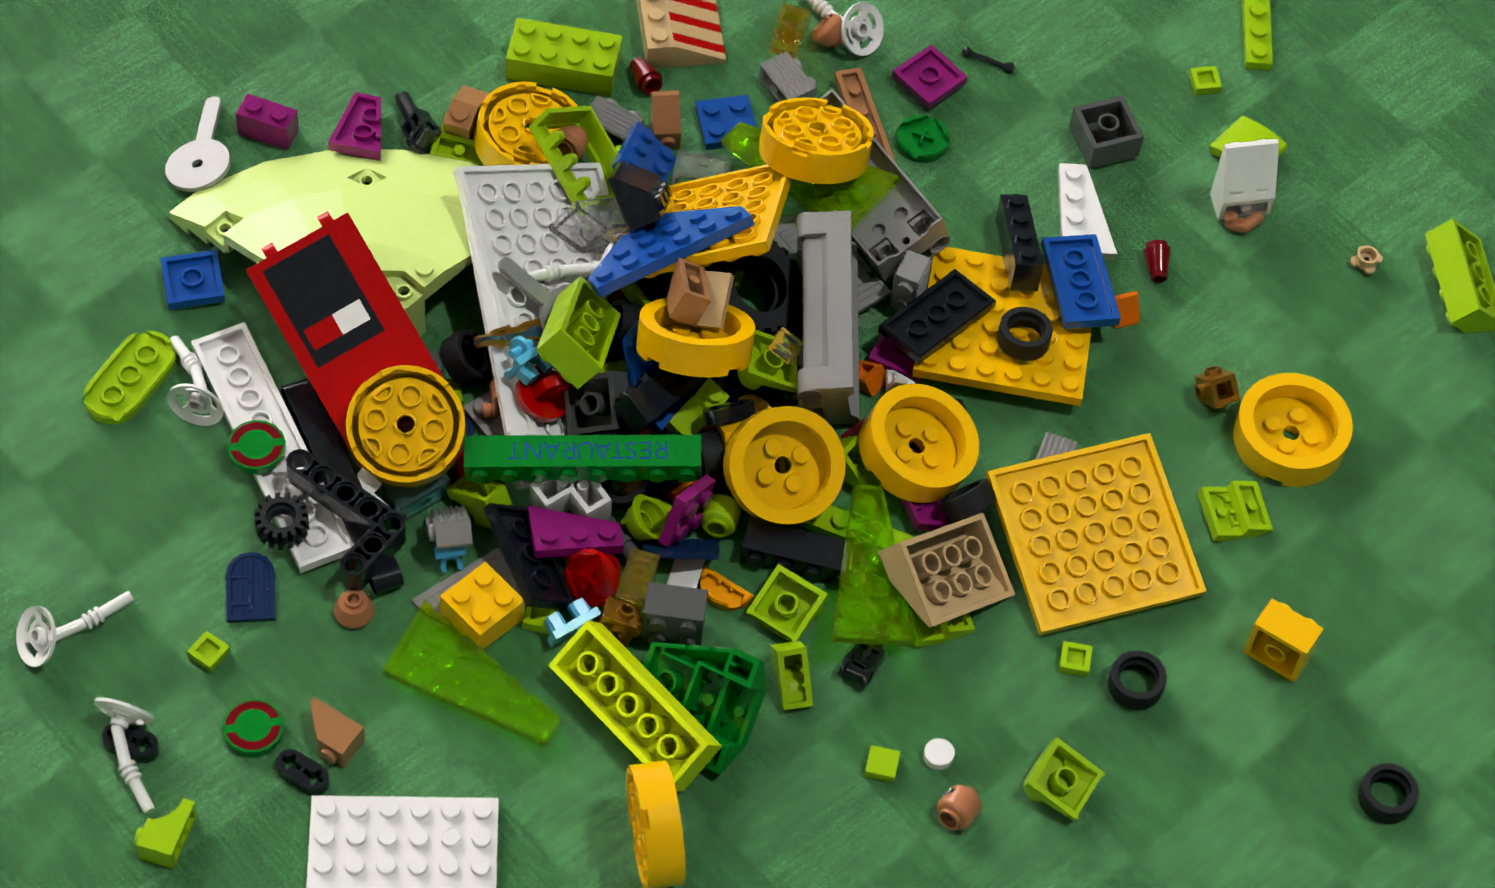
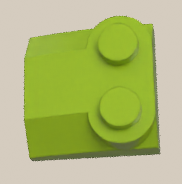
[737,329,798,393]
[746,564,829,642]
[1023,737,1105,822]

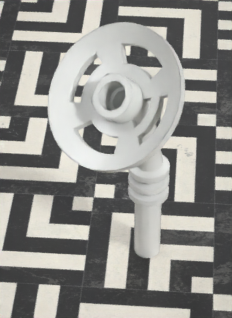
[806,0,884,56]
[527,243,614,299]
[167,336,224,426]
[16,591,134,667]
[94,697,155,814]

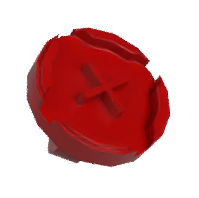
[514,366,570,423]
[564,548,620,607]

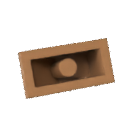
[443,85,490,139]
[649,90,681,150]
[666,257,711,327]
[310,697,365,768]

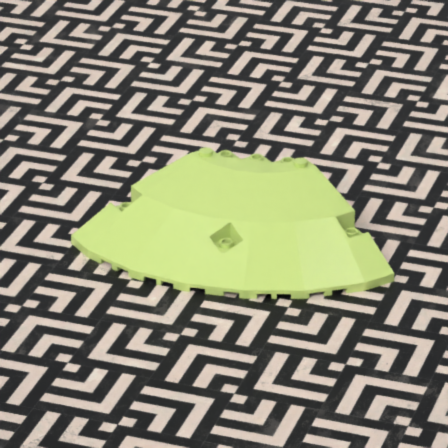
[169,149,479,337]

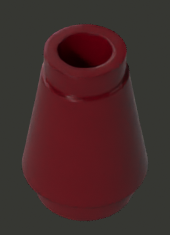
[630,57,663,95]
[1143,239,1171,283]

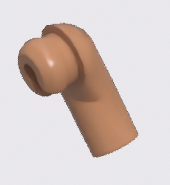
[1223,210,1264,233]
[482,380,500,419]

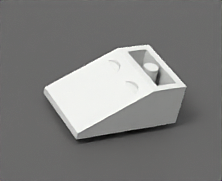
[1210,139,1279,220]

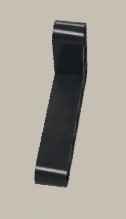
[286,449,406,591]

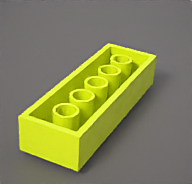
[548,620,722,792]

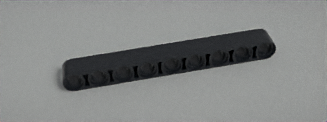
[281,378,404,595]

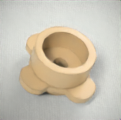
[1350,246,1383,274]

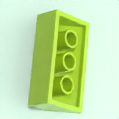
[1425,218,1495,333]

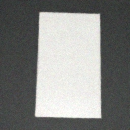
[667,559,705,588]

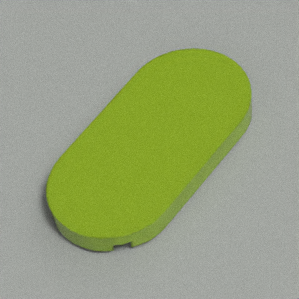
[84,331,177,424]

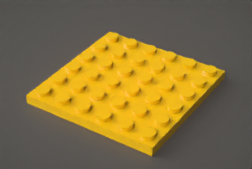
[618,164,792,279]
[912,247,1092,406]
[985,433,1207,636]

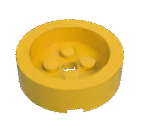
[473,82,580,166]
[759,98,874,184]
[636,298,755,378]
[346,365,466,487]
[1233,373,1353,487]
[858,384,979,503]
[723,406,846,524]
[626,760,686,888]

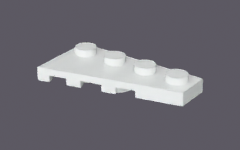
[1058,163,1117,260]

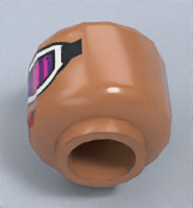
[936,785,982,830]

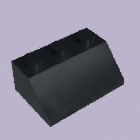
[608,160,672,231]

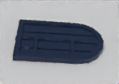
[642,539,720,560]
[225,552,276,623]

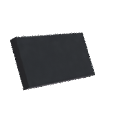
[878,269,996,364]
[483,503,574,610]

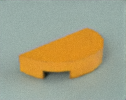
[700,565,754,611]

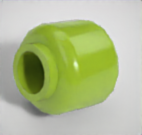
[701,494,741,538]

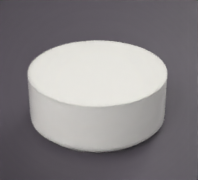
[923,738,955,770]

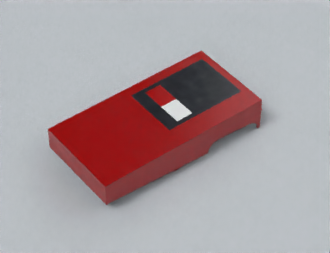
[246,211,465,469]

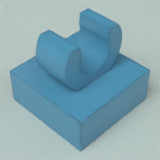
[433,545,466,573]

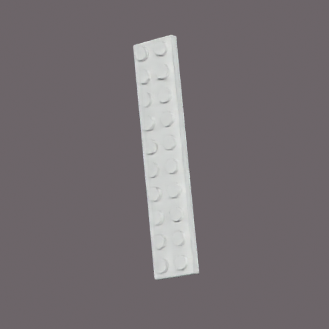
[191,322,354,573]

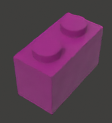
[236,93,299,150]

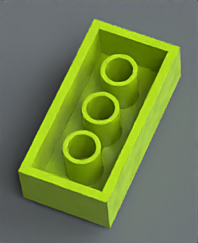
[506,17,622,97]
[536,276,621,389]

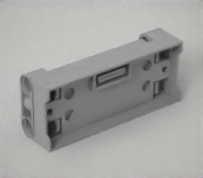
[804,89,951,286]
[797,211,860,425]

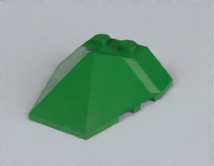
[643,642,767,774]

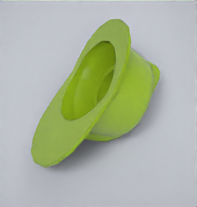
[620,494,678,543]

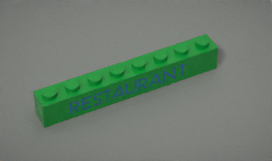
[464,435,702,483]

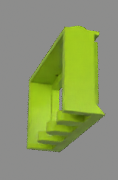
[529,105,620,219]

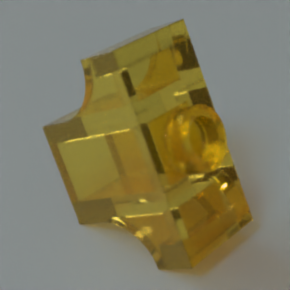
[770,3,811,59]
[615,548,660,610]

